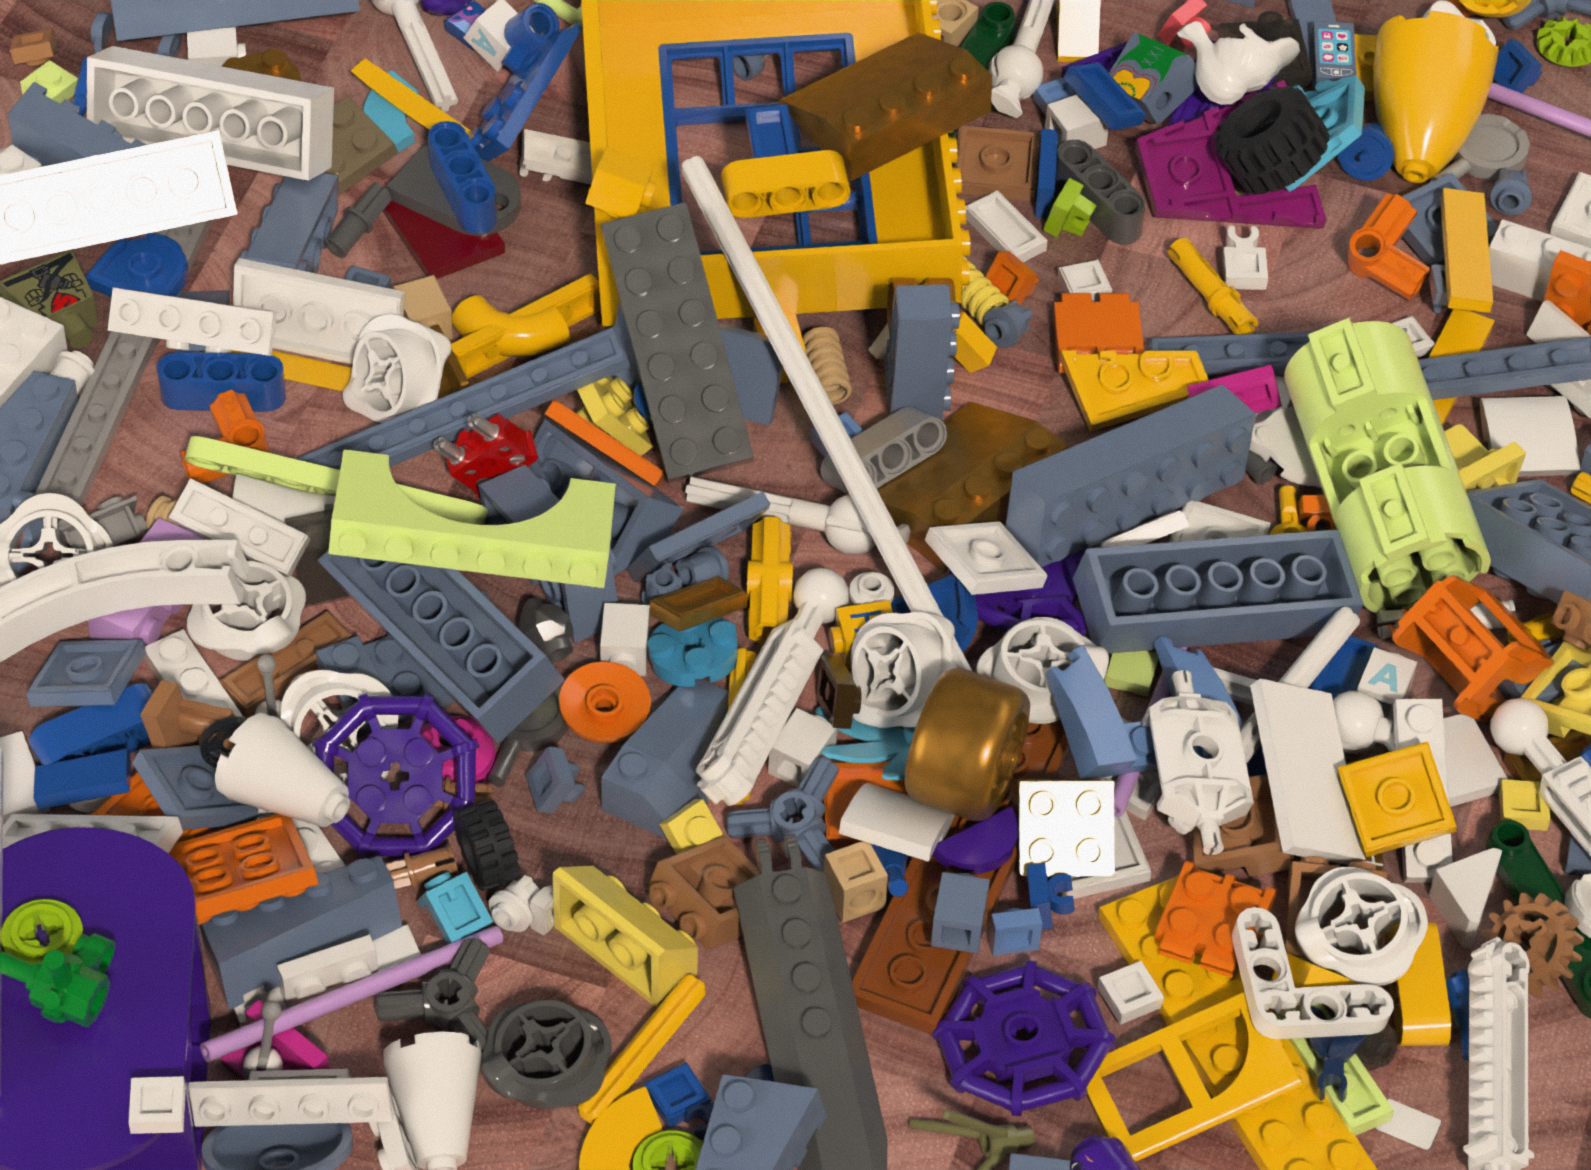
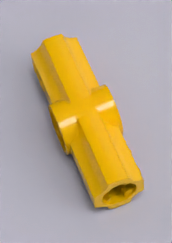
[747,517,793,646]

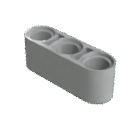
[820,406,947,494]

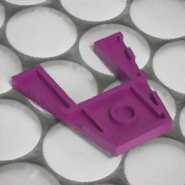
[1135,81,1327,229]

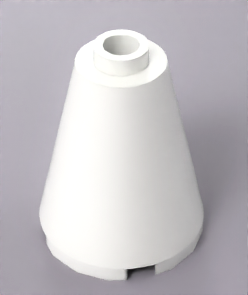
[215,713,350,827]
[383,1032,482,1170]

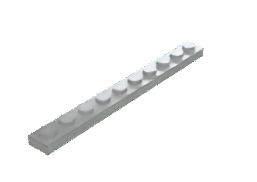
[35,219,214,521]

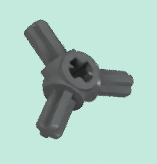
[375,938,490,1057]

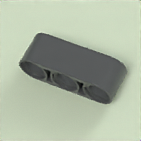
[1055,140,1145,245]

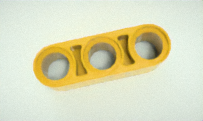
[721,150,851,218]
[1384,922,1451,1046]

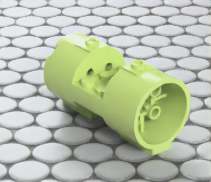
[1284,318,1491,613]

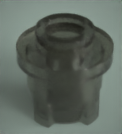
[1356,1025,1397,1071]

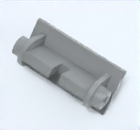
[51,496,147,558]

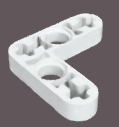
[1232,907,1394,1039]

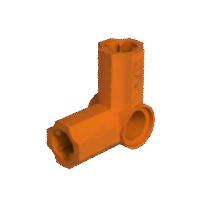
[1347,193,1431,301]
[179,389,270,484]

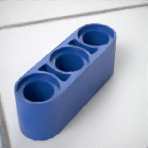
[428,121,497,234]
[157,352,286,412]
[29,683,154,765]

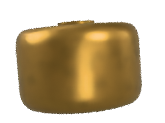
[904,668,1030,821]

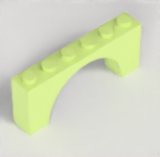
[328,449,616,588]

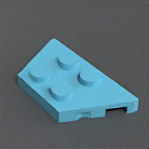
[1285,76,1365,192]

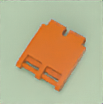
[1053,293,1144,373]
[1155,860,1277,978]

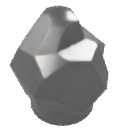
[519,598,574,663]

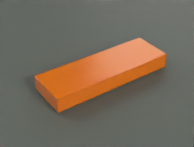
[545,400,666,489]

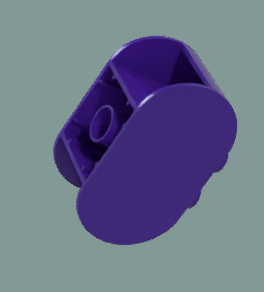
[0,827,211,1170]

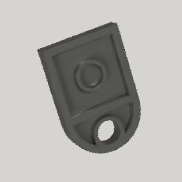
[386,141,521,236]

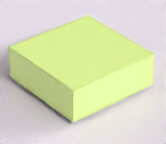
[1105,650,1159,697]

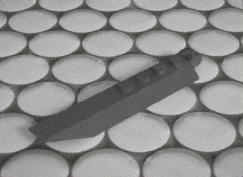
[733,834,888,1170]

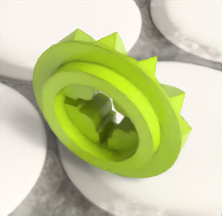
[1536,15,1591,67]
[1,899,83,964]
[633,1130,703,1170]

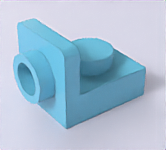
[417,872,493,944]

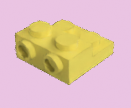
[1520,641,1591,738]

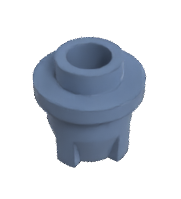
[1490,167,1532,215]
[983,300,1033,348]
[675,546,729,588]
[642,565,682,617]

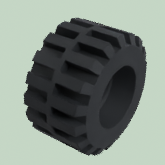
[1214,86,1330,194]

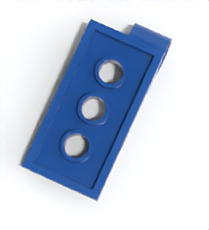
[468,3,583,162]

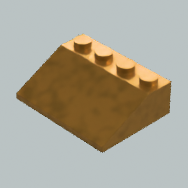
[779,32,992,181]
[877,402,1069,572]

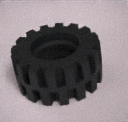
[453,799,520,891]

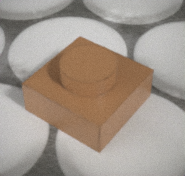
[10,28,57,66]

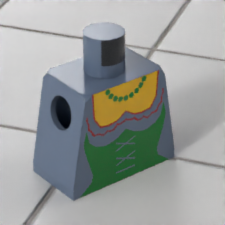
[1109,32,1199,131]

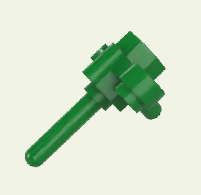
[0,933,116,1028]

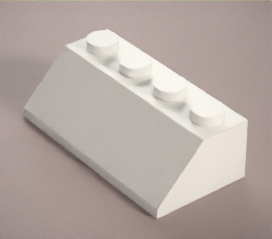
[1489,219,1591,301]

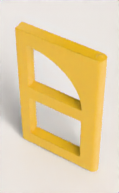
[1087,992,1303,1162]

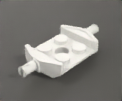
[1142,670,1254,855]

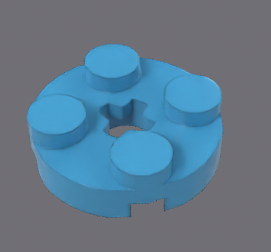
[647,618,738,687]

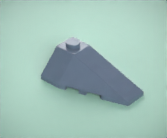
[530,419,684,576]
[601,679,729,839]

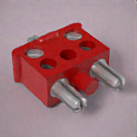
[433,413,538,497]

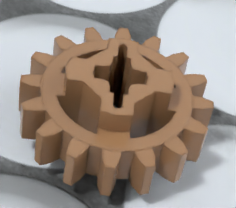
[1480,893,1584,998]

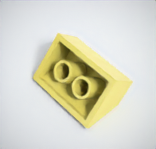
[553,866,698,1008]

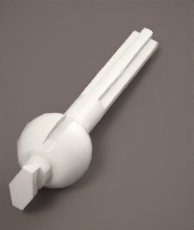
[371,0,458,112]
[988,0,1054,118]
[685,476,911,555]
[1213,667,1396,754]

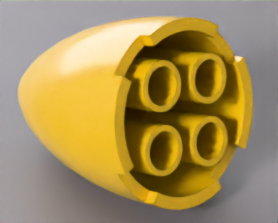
[1373,11,1499,183]

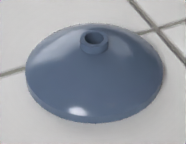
[201,1123,353,1170]

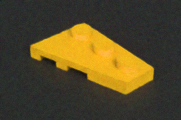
[1059,350,1209,432]

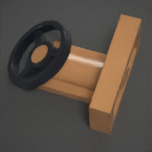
[140,680,248,768]

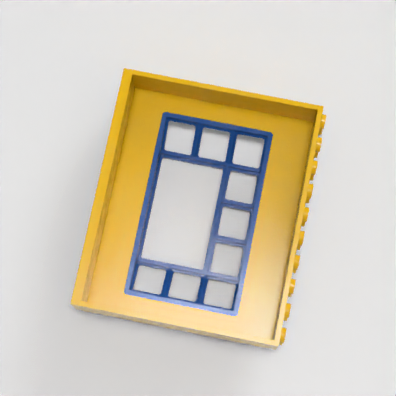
[581,0,970,327]

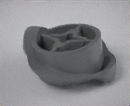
[481,1000,612,1109]

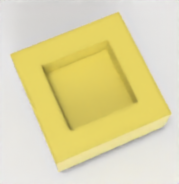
[1499,779,1550,831]
[659,799,724,855]

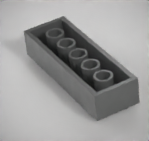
[601,202,754,484]

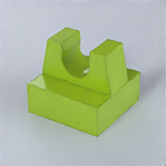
[1043,178,1097,238]

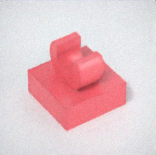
[1157,0,1211,50]

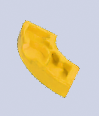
[579,1086,662,1170]

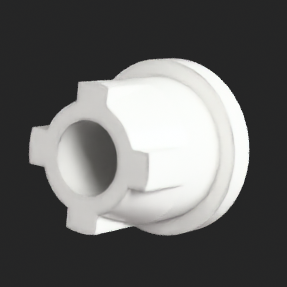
[50,350,95,396]
[849,572,894,605]
[489,875,540,932]

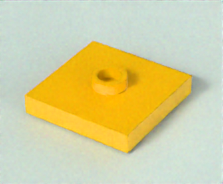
[1338,741,1457,857]

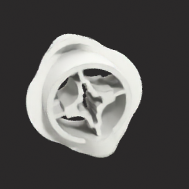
[342,314,452,423]
[0,493,114,587]
[187,561,306,661]
[850,611,955,728]
[975,617,1109,724]
[281,670,398,787]
[1295,867,1428,986]

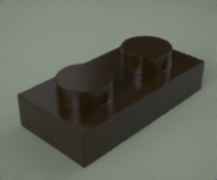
[816,655,862,729]

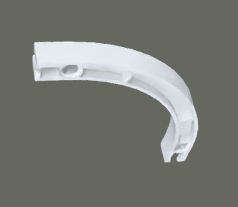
[0,540,250,663]

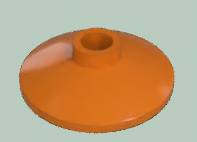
[559,661,651,743]

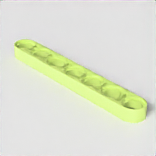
[184,436,488,525]

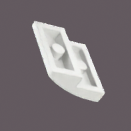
[1479,396,1580,477]
[839,783,955,862]

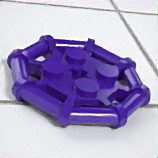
[949,547,1095,637]
[312,692,479,859]
[932,961,1116,1116]

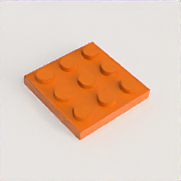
[168,814,318,925]

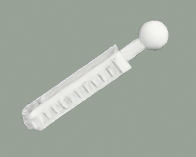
[696,568,849,806]
[1490,698,1591,856]
[1463,937,1534,1170]

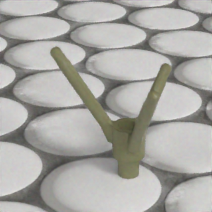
[909,1109,1035,1170]

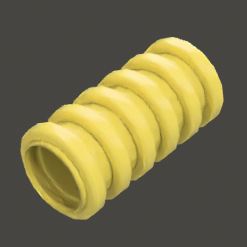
[960,256,1009,325]

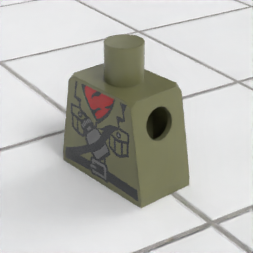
[0,250,98,349]

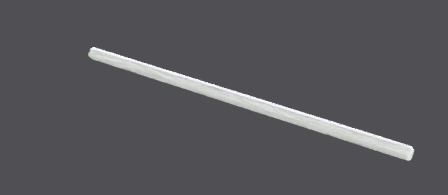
[682,156,972,671]

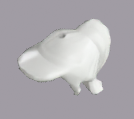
[1177,21,1300,105]

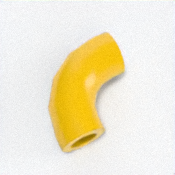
[452,295,570,357]

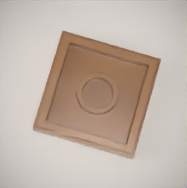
[955,125,1041,201]

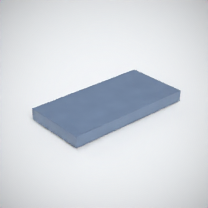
[610,303,783,426]

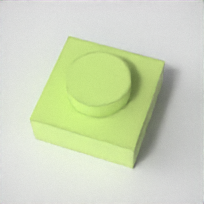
[20,60,78,104]

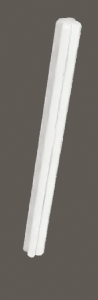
[1168,606,1360,835]

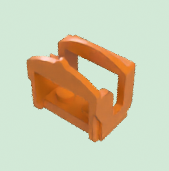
[1388,575,1554,723]

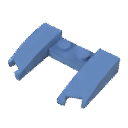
[1046,637,1243,780]

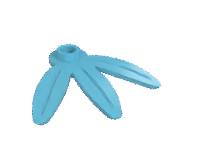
[816,706,916,780]

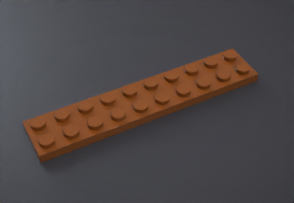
[852,719,1070,1035]

